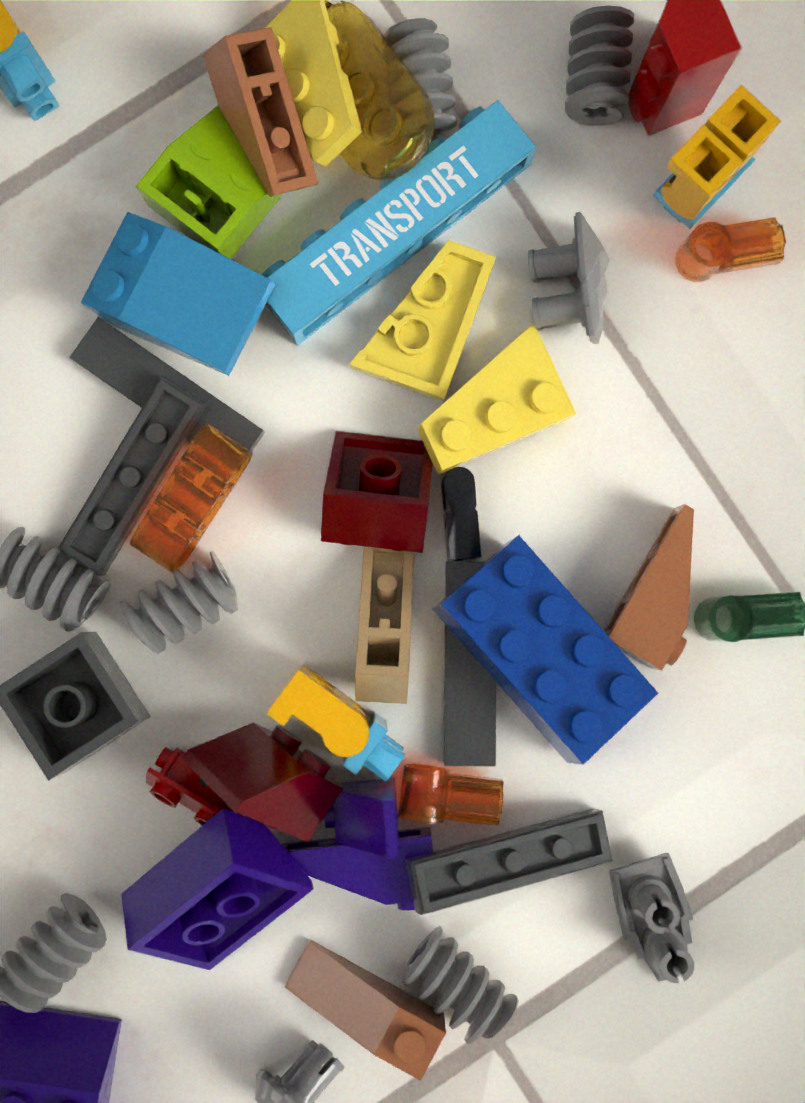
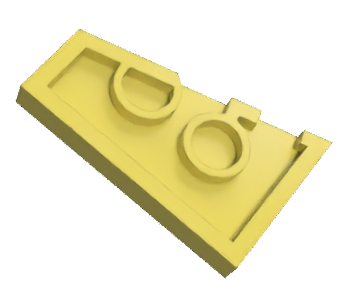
[266,0,362,167]

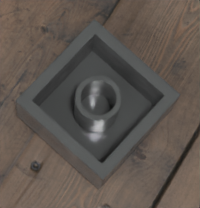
[0,632,151,781]

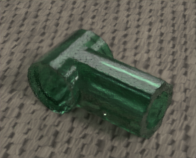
[694,592,805,642]

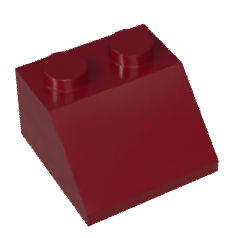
[321,431,433,553]
[182,722,343,842]

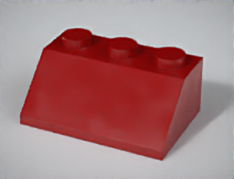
[628,0,742,136]

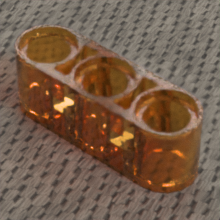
[130,423,253,574]

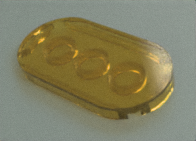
[325,1,435,180]

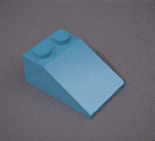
[81,212,276,376]

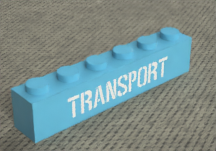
[262,100,536,346]

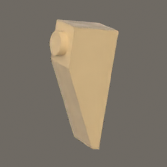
[355,546,414,704]

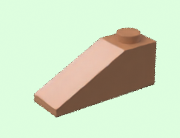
[203,27,318,197]
[604,504,694,670]
[285,939,446,1081]

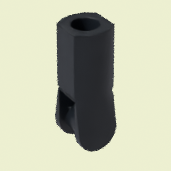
[441,467,481,561]

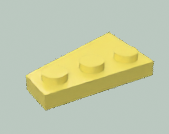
[349,240,496,402]
[417,323,576,474]

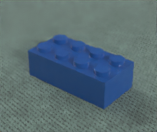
[432,535,658,765]

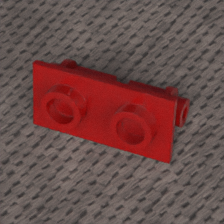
[146,747,239,826]

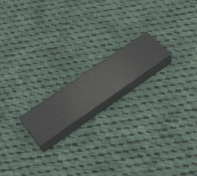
[69,316,265,473]
[58,376,208,577]
[444,561,496,766]
[405,809,613,915]

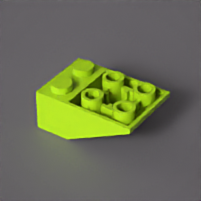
[136,106,312,260]

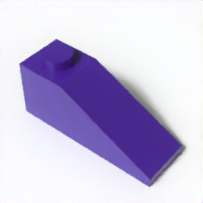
[324,778,399,859]
[281,827,433,911]

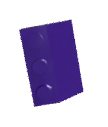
[121,808,314,970]
[0,1001,122,1103]

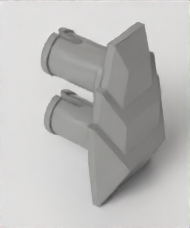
[528,212,609,345]
[609,852,694,983]
[255,1040,345,1103]

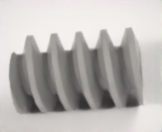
[565,5,634,125]
[385,18,457,139]
[0,527,110,632]
[120,551,238,654]
[0,893,107,1013]
[402,926,519,1044]

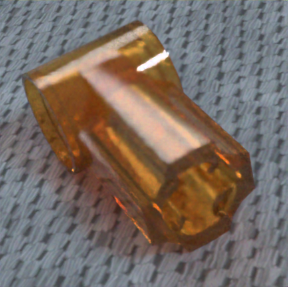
[675,217,786,282]
[398,764,504,825]

